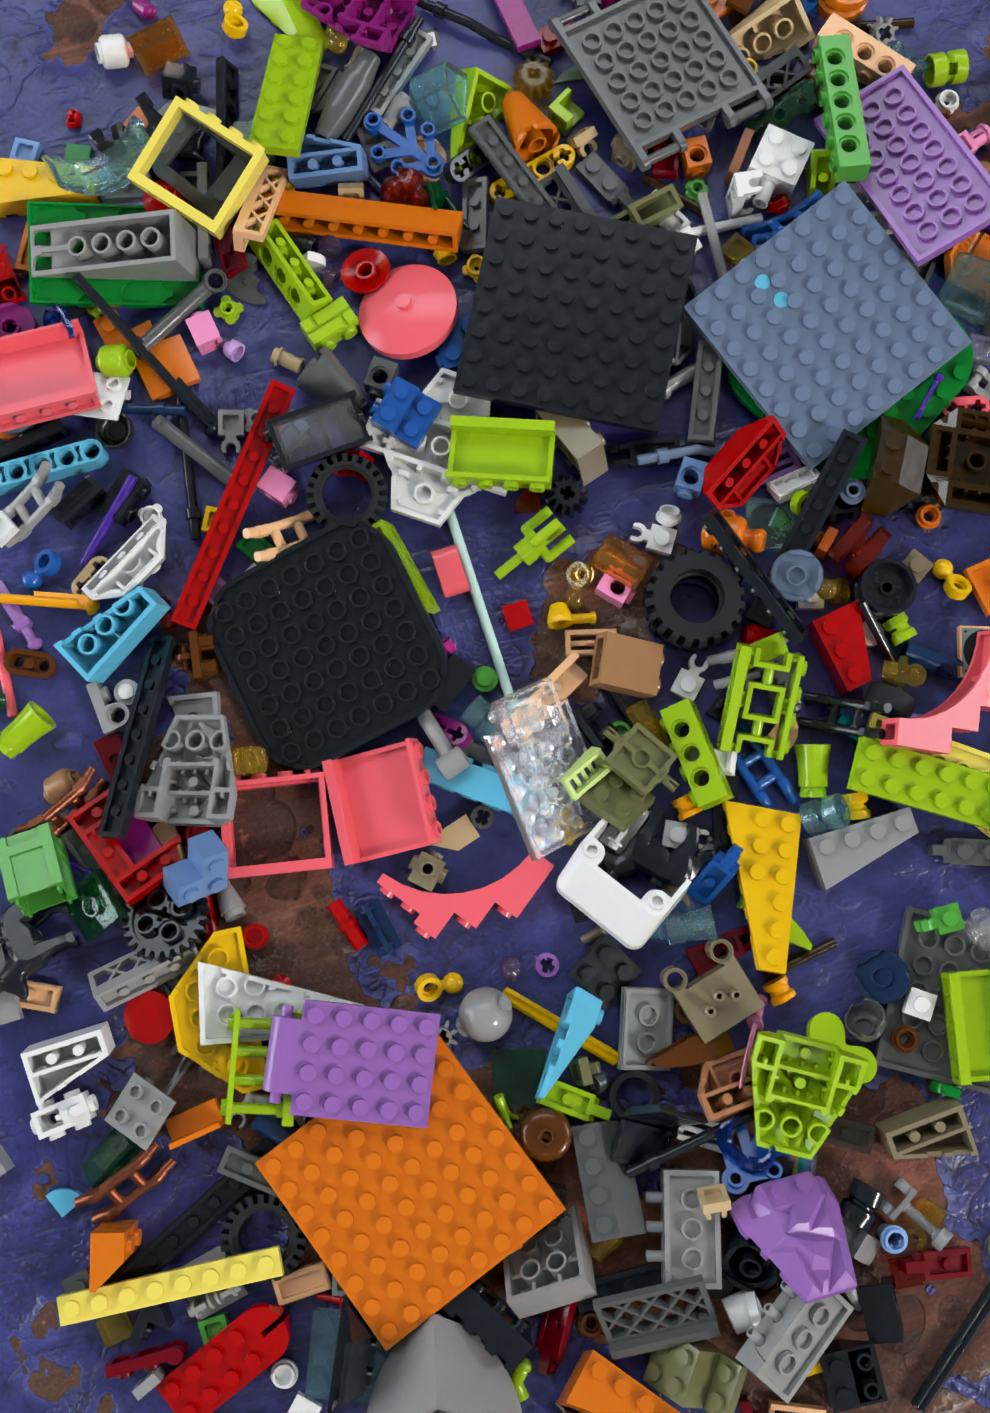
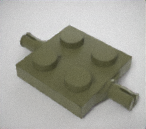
[603,722,680,797]

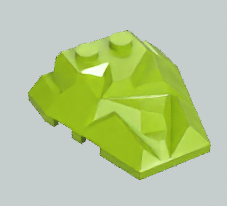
[750,1030,868,1160]

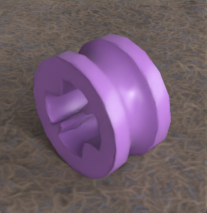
[534,952,559,977]

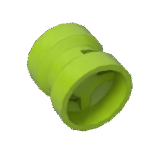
[881,612,918,647]

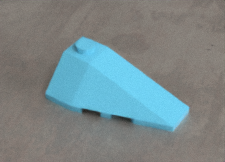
[535,987,604,1100]

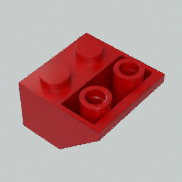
[0,243,27,304]

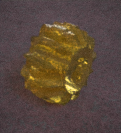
[513,57,554,103]
[231,746,268,776]

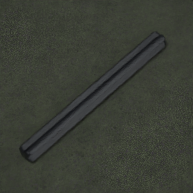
[911,1281,990,1413]

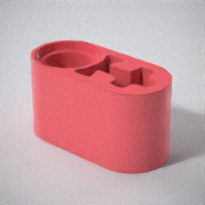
[430,544,470,598]

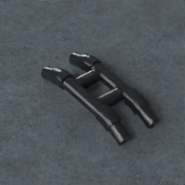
[797,691,892,739]

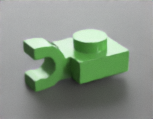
[913,902,965,935]

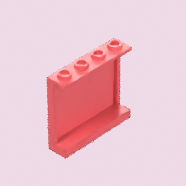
[0,318,102,433]
[322,738,443,866]

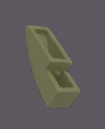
[610,183,684,227]

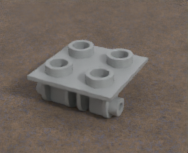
[105,1072,177,1151]
[179,1244,248,1322]

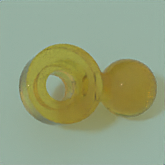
[325,25,349,54]
[564,561,594,609]
[816,578,850,604]

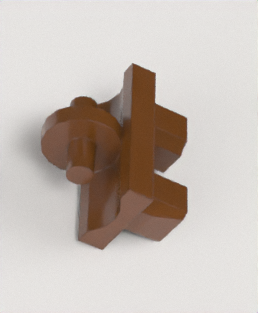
[174,631,219,682]

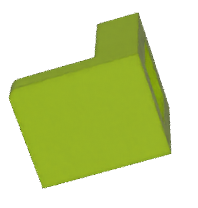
[548,87,584,136]

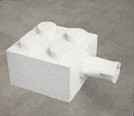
[747,124,815,209]

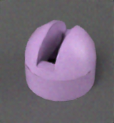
[223,339,245,362]

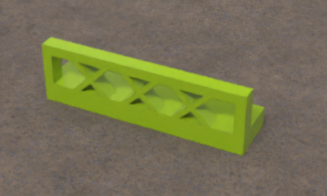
[372,519,441,614]

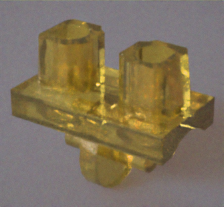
[882,656,927,691]

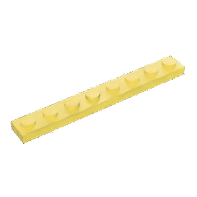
[56,1245,284,1327]

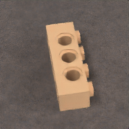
[811,12,916,85]

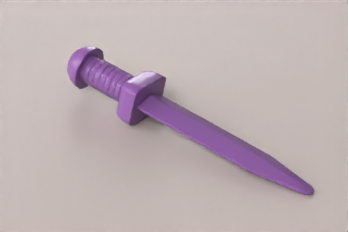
[0,580,42,651]

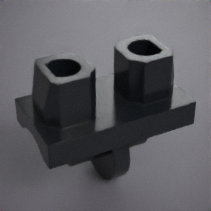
[571,702,618,750]

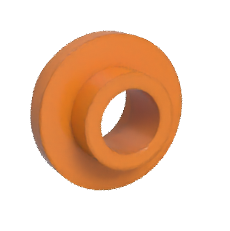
[915,504,941,530]

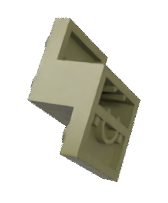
[642,1340,748,1413]

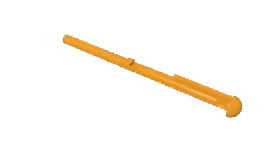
[0,591,100,615]

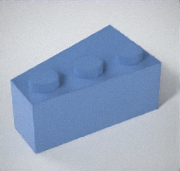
[287,134,369,190]

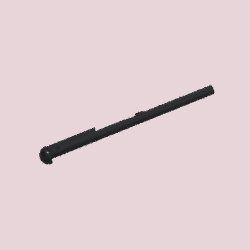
[72,272,218,437]

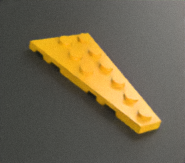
[722,801,802,975]

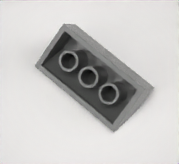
[571,1120,646,1243]

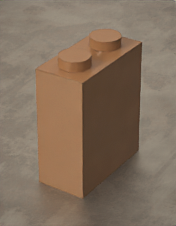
[589,631,664,699]

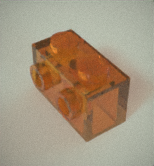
[127,15,190,76]

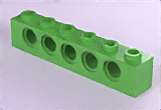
[812,34,871,183]

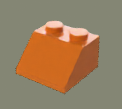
[89,1220,142,1293]

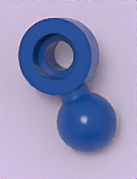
[21,549,61,590]

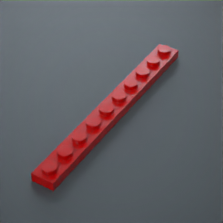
[171,379,296,631]

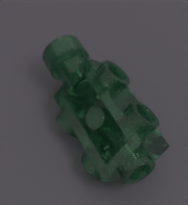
[745,78,819,139]

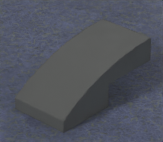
[356,121,395,174]

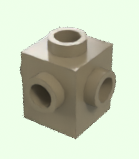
[610,133,648,173]
[408,849,449,892]

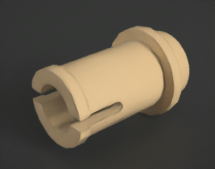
[270,347,305,374]

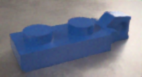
[686,843,744,906]

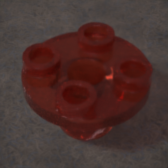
[380,167,430,207]

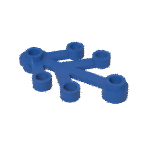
[363,107,446,179]
[717,1111,792,1195]

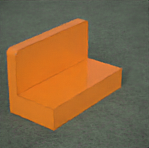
[165,1097,225,1150]

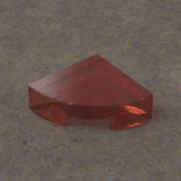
[514,489,540,514]

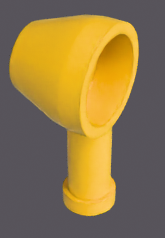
[547,602,596,629]

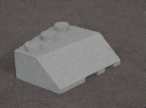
[503,1205,597,1319]

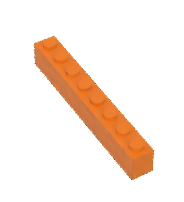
[257,190,463,253]

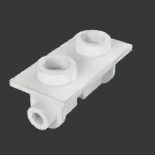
[599,810,651,854]

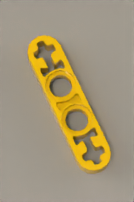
[489,144,575,205]

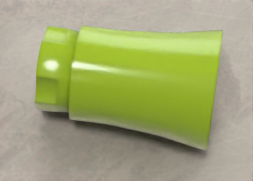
[0,700,56,759]
[794,744,831,798]

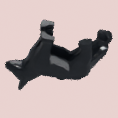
[88,92,209,175]
[602,805,721,888]
[0,901,83,999]

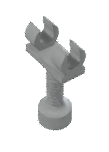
[880,1177,954,1252]

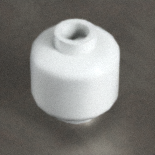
[94,33,134,70]

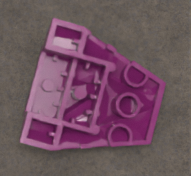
[300,0,419,54]

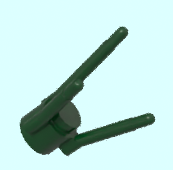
[422,181,470,230]

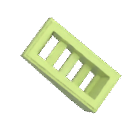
[559,746,611,801]

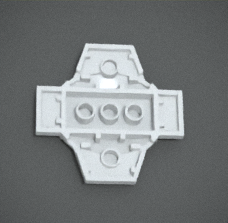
[360,367,508,528]

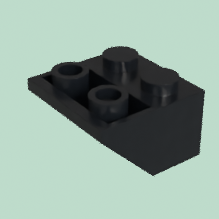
[819,1339,888,1413]

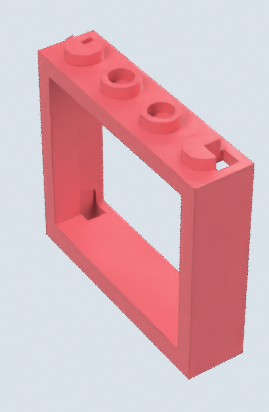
[221,768,335,879]

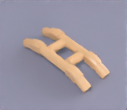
[243,509,315,562]

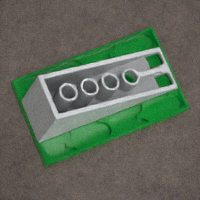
[27,201,204,309]

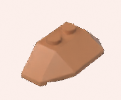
[697,1048,754,1122]

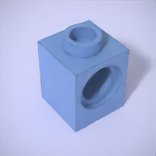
[672,456,708,500]

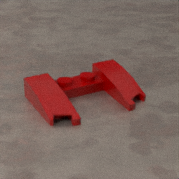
[66,788,184,907]

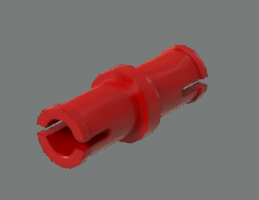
[326,898,370,952]

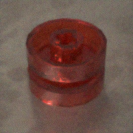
[826,512,892,579]

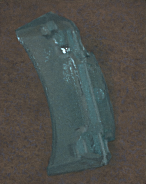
[41,115,150,196]

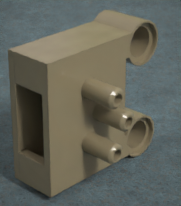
[660,937,765,1044]

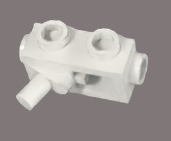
[30,1088,99,1141]

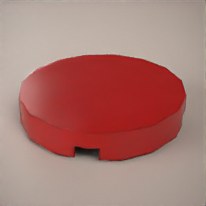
[124,988,174,1044]

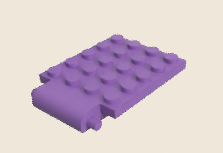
[262,999,441,1128]

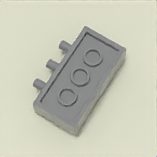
[645,1168,722,1290]
[735,1280,854,1404]

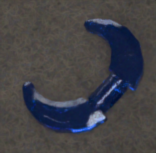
[43,303,74,339]
[717,1117,776,1174]

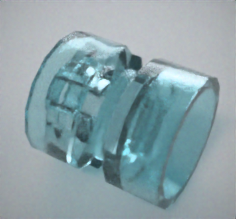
[458,695,507,744]
[800,793,850,836]

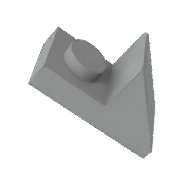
[842,1216,882,1266]

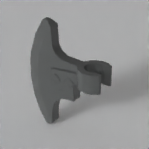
[226,253,267,305]

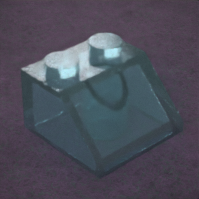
[409,61,467,135]

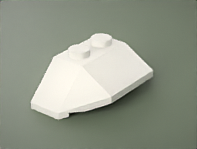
[81,514,166,600]

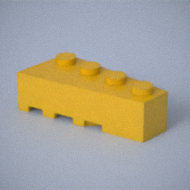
[0,158,101,218]

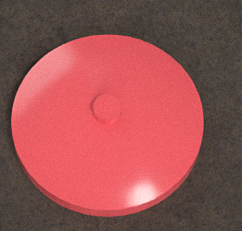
[359,264,459,360]

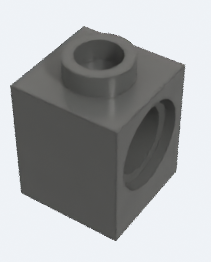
[363,355,399,399]

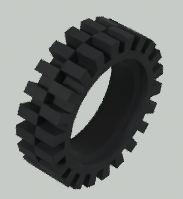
[306,453,388,528]
[220,1190,308,1284]

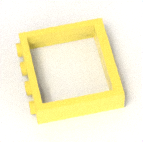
[127,96,269,240]

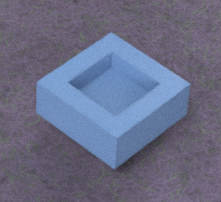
[9,137,43,161]

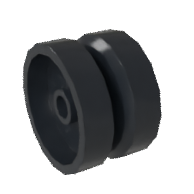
[849,558,918,622]

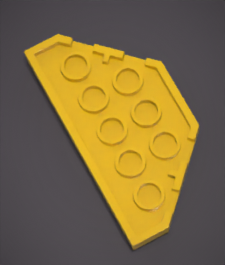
[168,926,266,1094]

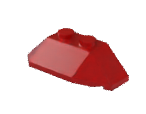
[703,415,786,510]

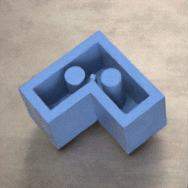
[163,830,228,908]

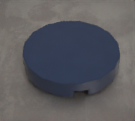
[855,950,910,1004]

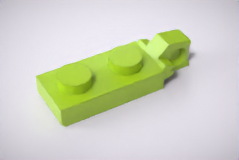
[536,1080,612,1123]

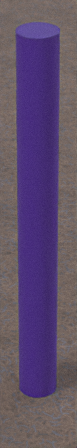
[79,474,138,567]

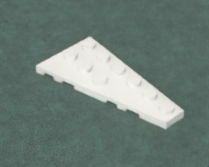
[198,961,364,1045]

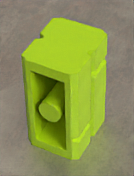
[299,296,360,355]

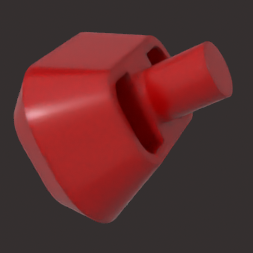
[66,109,81,129]

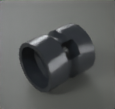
[839,1177,886,1231]

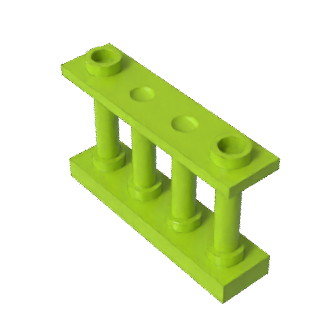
[220,1007,302,1127]

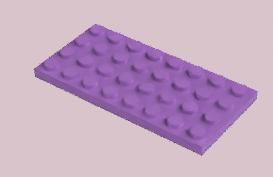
[814,64,990,267]

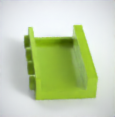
[445,415,557,493]
[940,969,990,1085]

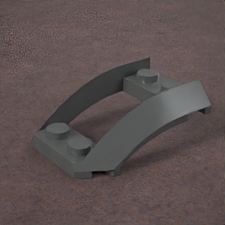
[152,113,252,220]

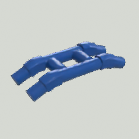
[741,189,824,245]
[716,722,798,810]

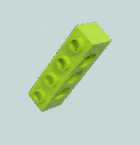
[248,218,333,321]
[660,698,734,810]

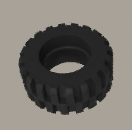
[643,548,747,652]

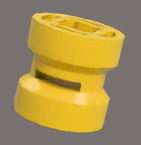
[841,792,871,821]

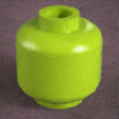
[95,343,136,379]

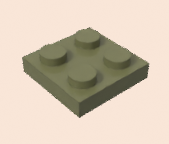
[580,770,655,833]

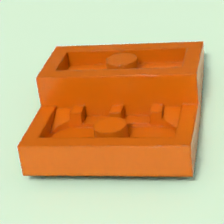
[136,334,200,403]

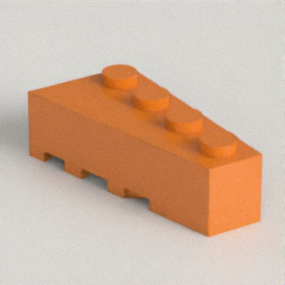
[556,1350,680,1413]

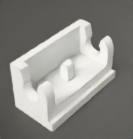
[725,169,763,219]

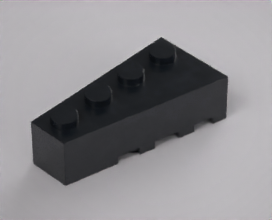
[442,1279,533,1374]

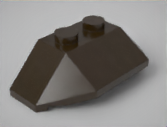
[860,415,929,518]

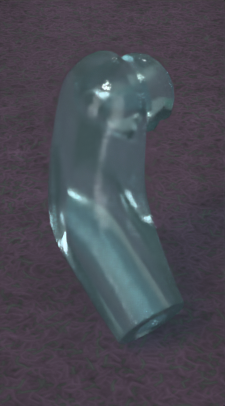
[888,40,929,74]

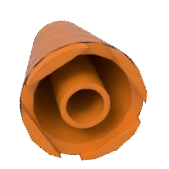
[501,91,560,164]

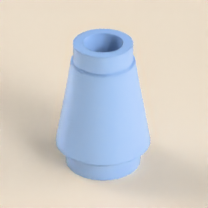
[877,1223,908,1254]

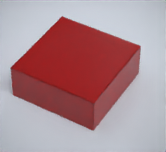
[501,599,534,633]

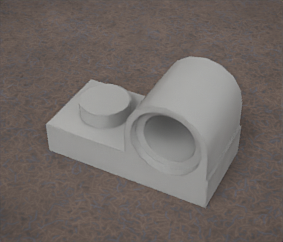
[86,681,131,735]

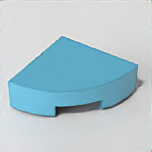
[46,1188,83,1217]

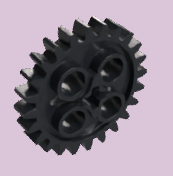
[122,883,211,963]

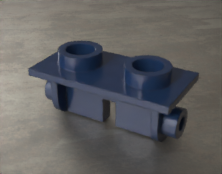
[354,898,403,958]

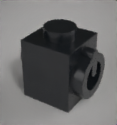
[161,61,201,101]

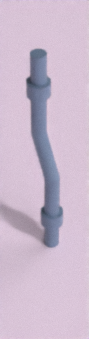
[636,440,787,465]

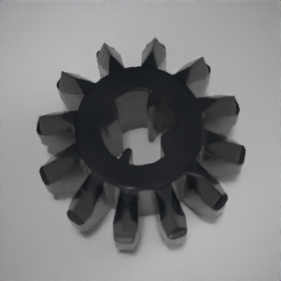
[545,474,588,518]

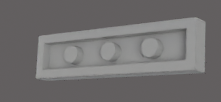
[368,29,433,118]

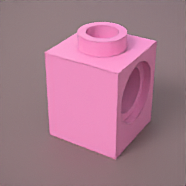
[185,310,224,356]
[256,465,300,509]
[594,566,637,609]

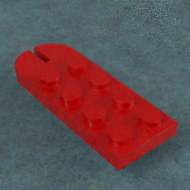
[155,1303,291,1413]

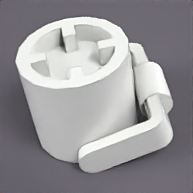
[721,1290,765,1335]

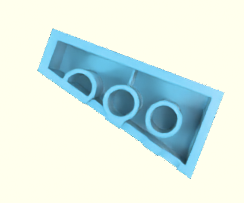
[53,586,171,683]
[423,746,532,820]

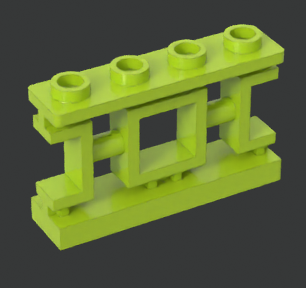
[716,642,807,761]

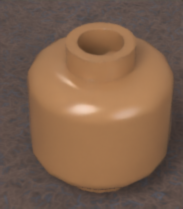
[43,768,81,804]

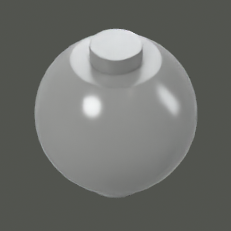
[455,987,513,1042]

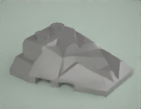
[133,715,237,827]

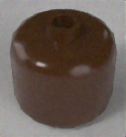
[520,1105,572,1162]

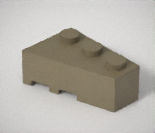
[534,410,608,487]
[874,1096,979,1160]

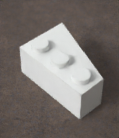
[20,1021,116,1106]

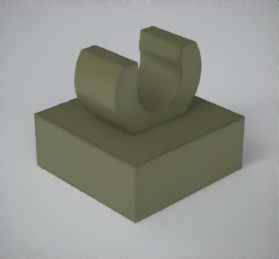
[568,1056,602,1086]

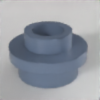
[839,479,865,505]

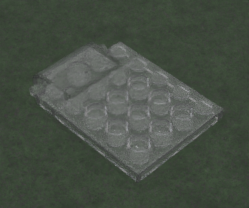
[483,677,602,861]

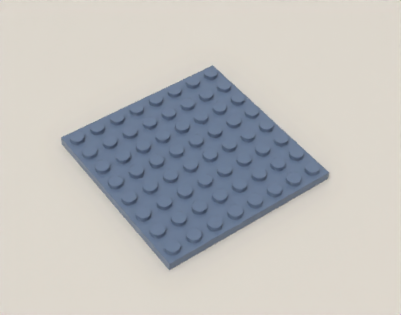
[683,180,972,471]

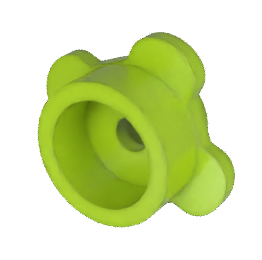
[213,295,244,325]

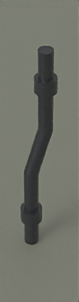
[416,0,553,68]

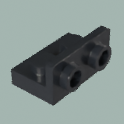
[96,467,152,527]

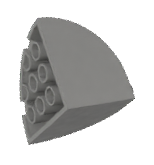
[367,1314,522,1413]

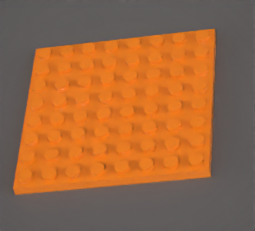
[255,1033,566,1351]

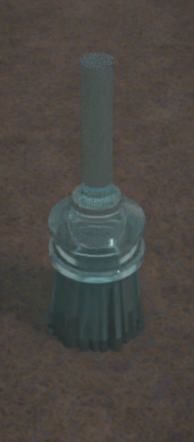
[608,904,718,946]

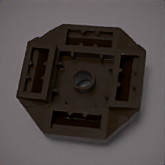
[923,407,990,517]

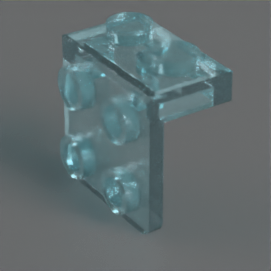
[937,252,990,325]

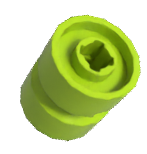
[923,49,969,88]

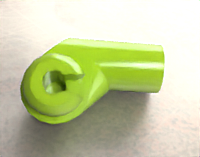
[508,1357,532,1402]

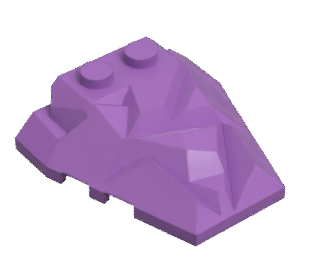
[729,1171,857,1304]

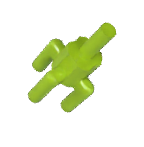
[494,506,576,580]

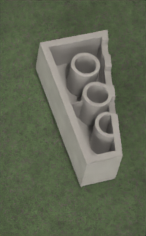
[802,807,919,890]

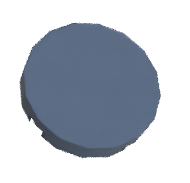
[770,549,823,602]

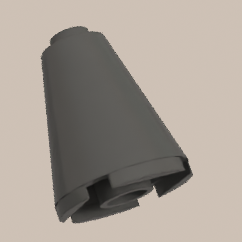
[294,345,367,411]

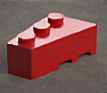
[806,599,872,696]

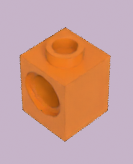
[679,135,713,180]

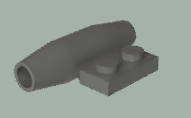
[310,49,381,140]

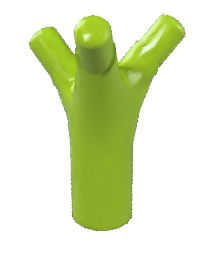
[493,1093,520,1130]

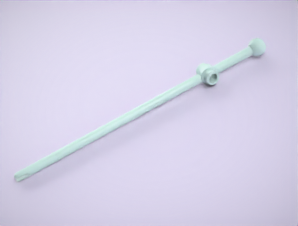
[447,511,543,776]

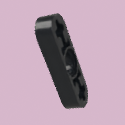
[443,142,490,184]

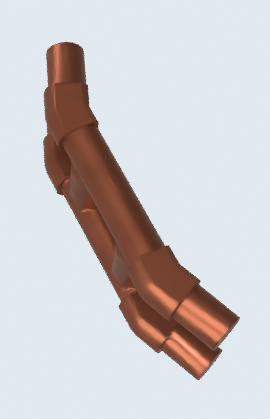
[16,766,108,837]
[74,1140,177,1224]

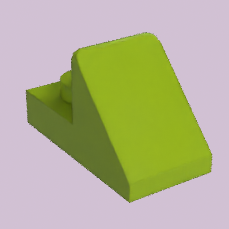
[805,148,835,198]

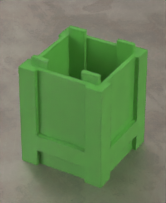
[0,822,78,918]

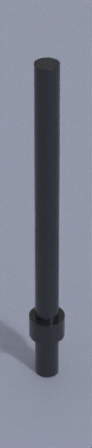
[340,15,424,142]
[175,394,202,541]
[625,1107,754,1179]

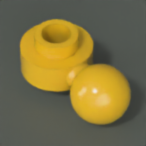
[222,0,248,39]
[932,559,972,600]
[414,972,464,1002]

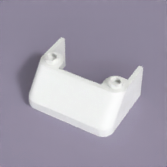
[556,818,692,950]

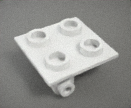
[74,372,131,421]

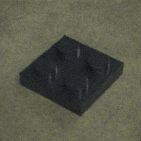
[567,933,642,1010]

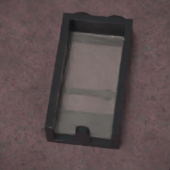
[262,390,373,474]

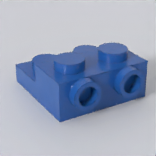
[434,314,470,372]
[369,376,442,450]

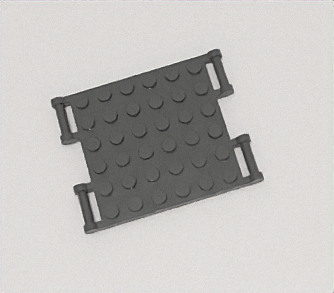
[547,0,774,172]

